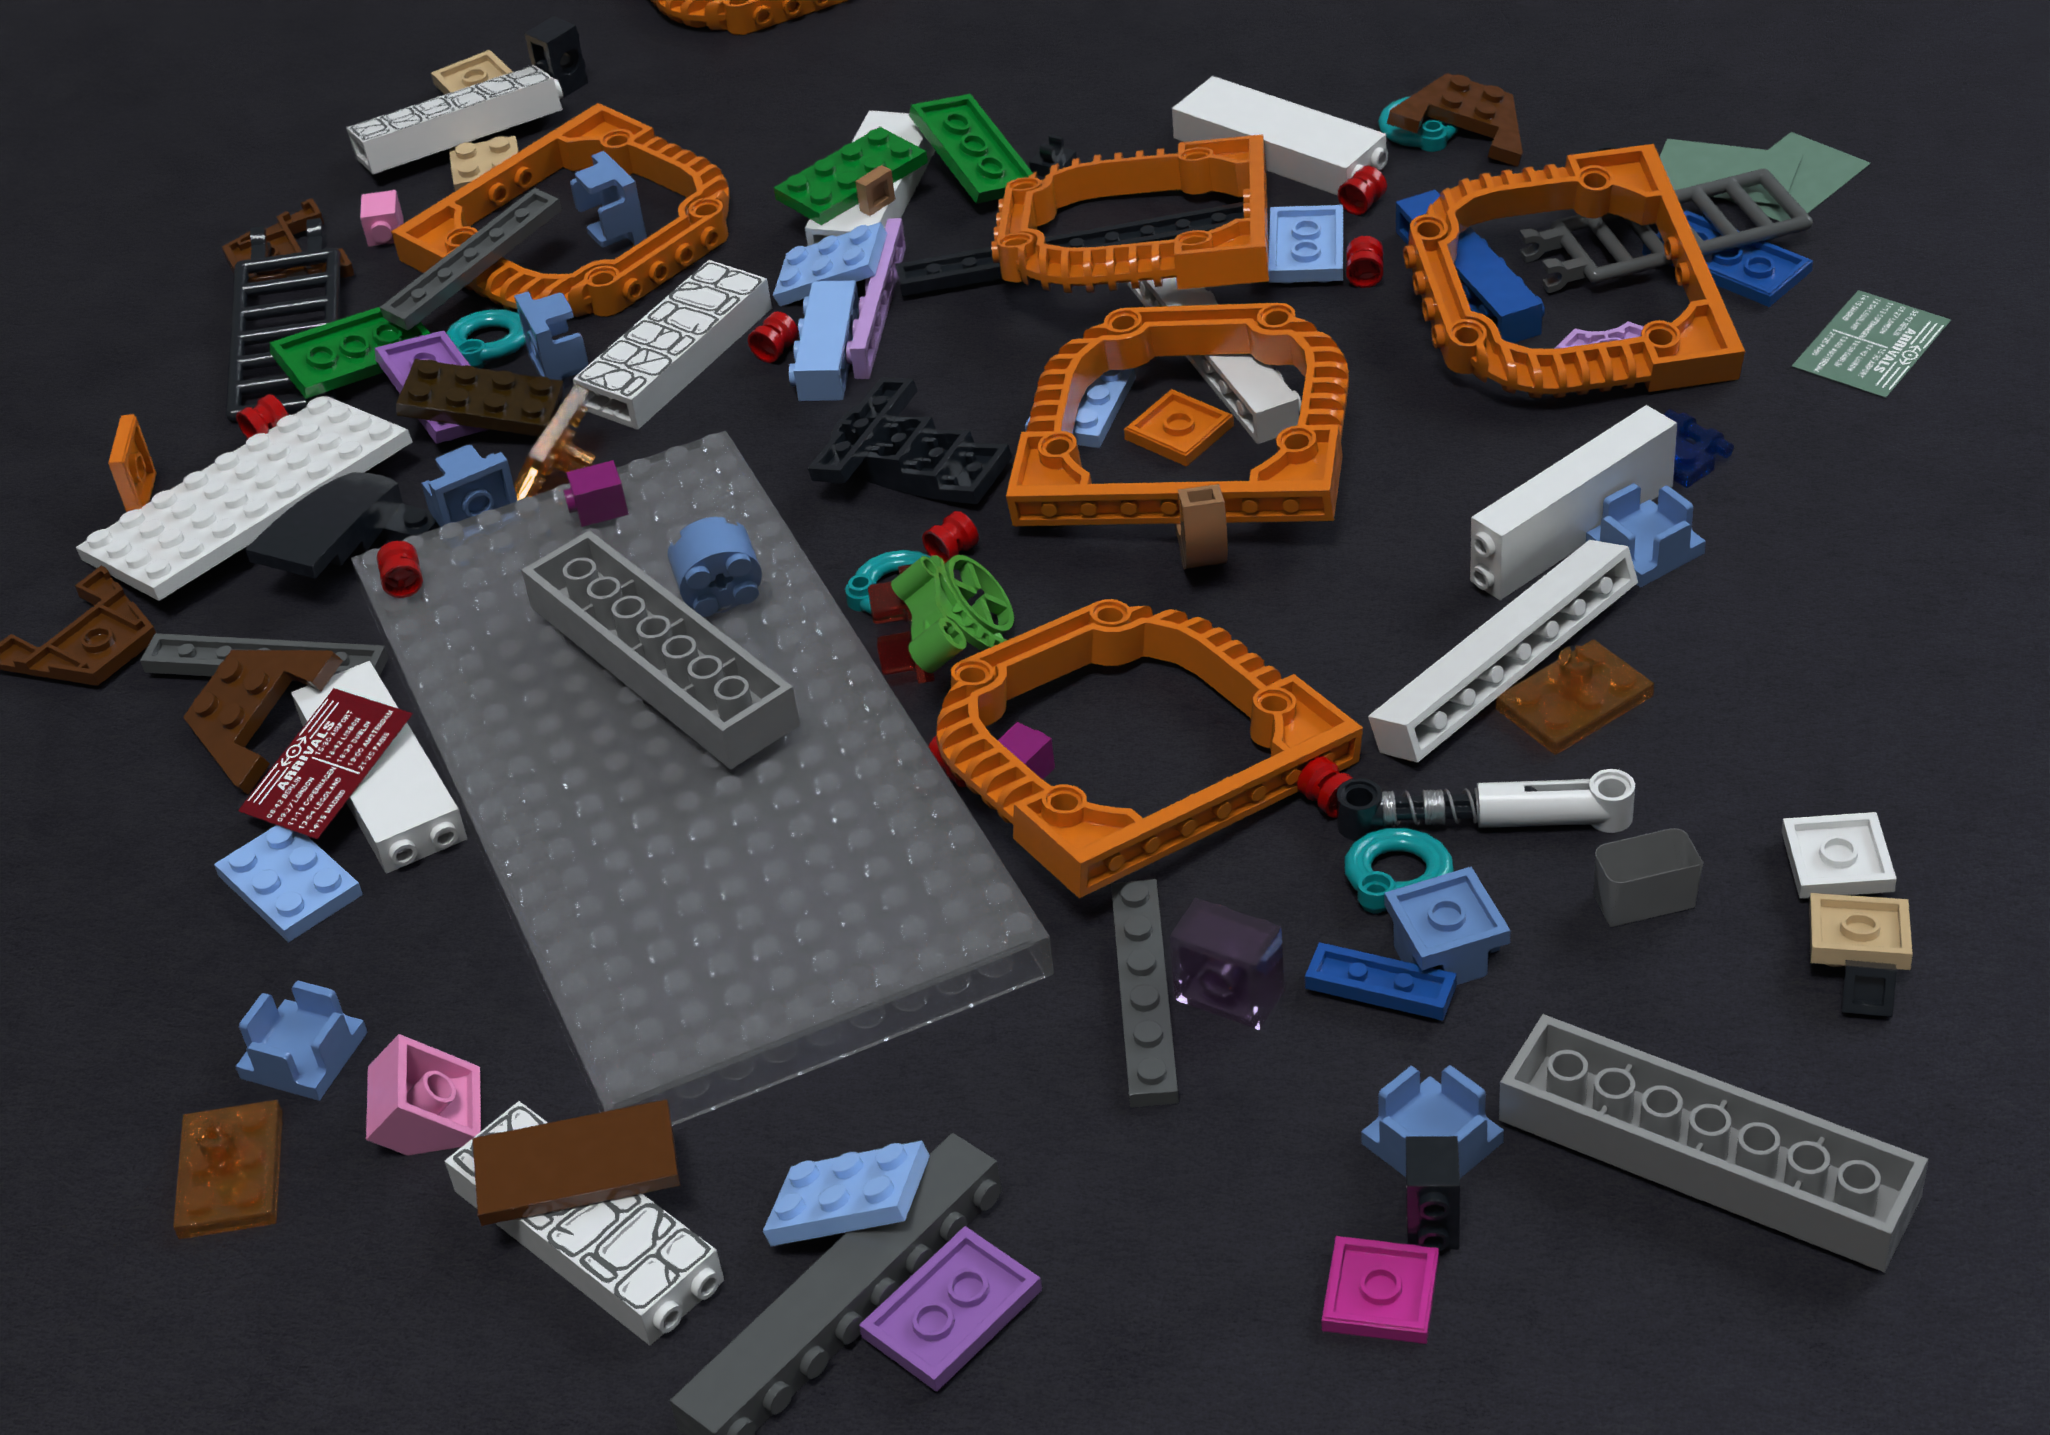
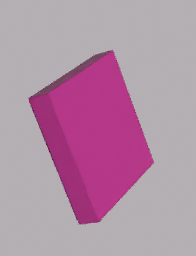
[1322,1236,1439,1344]

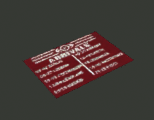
[238,688,413,839]

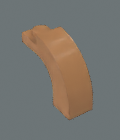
[1174,484,1228,569]

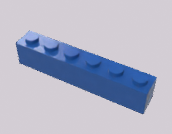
[1396,190,1545,343]

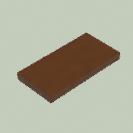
[472,1099,680,1226]

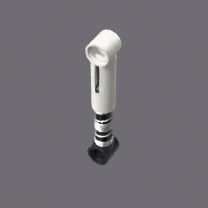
[1337,769,1635,841]

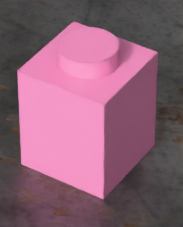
[360,190,404,247]

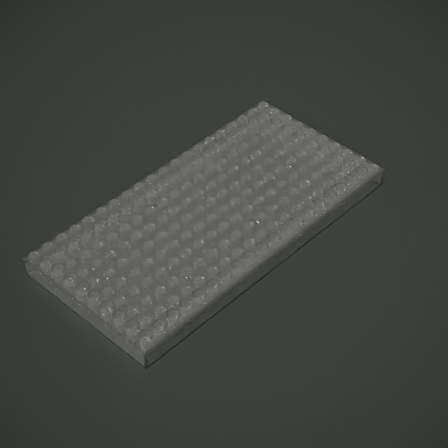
[351,431,1054,1126]

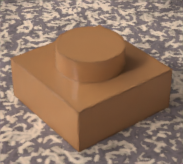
[856,165,895,216]

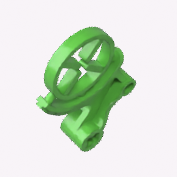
[891,555,1014,673]

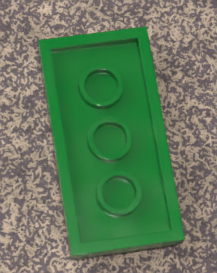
[909,94,1033,204]
[774,127,928,225]
[270,306,430,399]

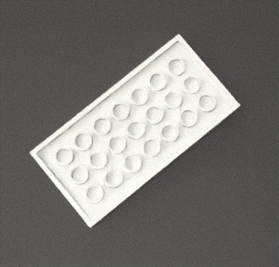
[76,396,412,601]

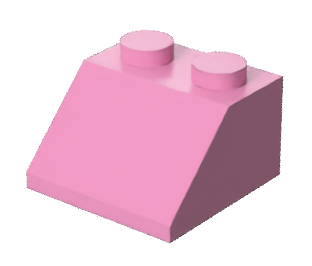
[366,1034,481,1156]

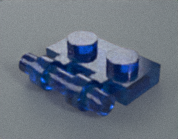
[1664,409,1734,488]

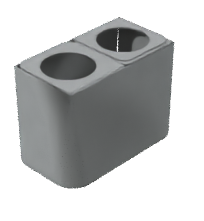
[1593,828,1703,927]

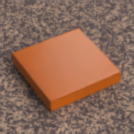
[1124,389,1234,467]
[108,414,157,512]

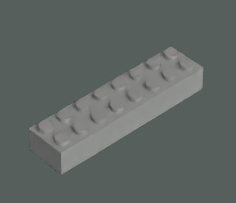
[521,530,800,769]
[1499,1014,1928,1272]

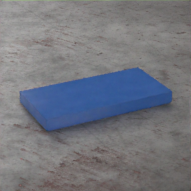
[1642,210,1813,307]

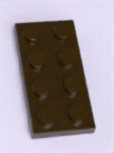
[396,359,563,438]

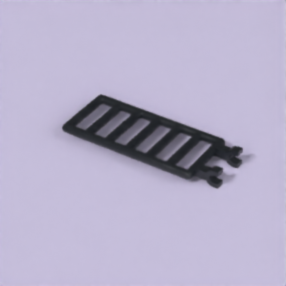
[226,218,341,422]

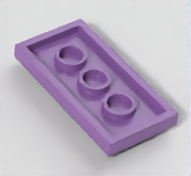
[375,330,490,444]

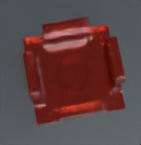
[868,564,935,684]

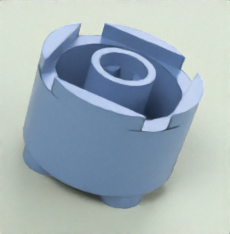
[668,517,762,617]

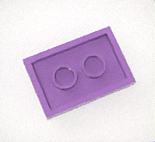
[859,1226,1042,1392]

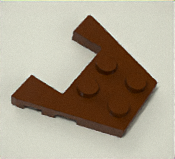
[1386,73,1523,167]
[222,198,355,283]
[0,565,156,686]
[183,650,343,795]

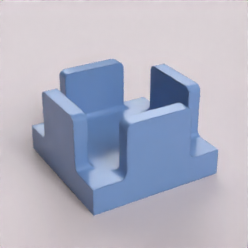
[570,151,647,247]
[514,291,588,390]
[421,445,523,551]
[1586,483,1706,587]
[1384,867,1511,985]
[235,981,368,1101]
[1361,1065,1504,1178]

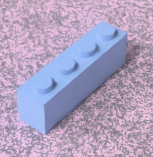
[789,280,859,401]

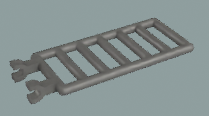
[1520,169,1813,293]

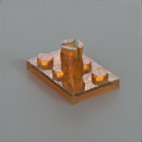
[514,383,596,508]
[1496,639,1654,755]
[173,1099,282,1239]

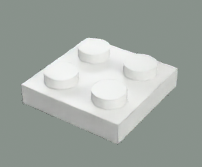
[1782,812,1896,898]

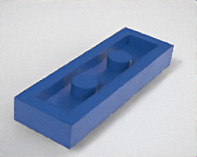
[1305,942,1457,1021]

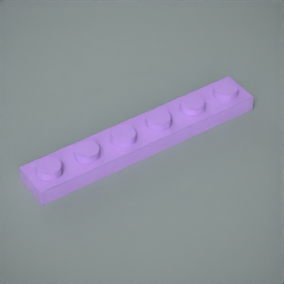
[846,218,906,379]

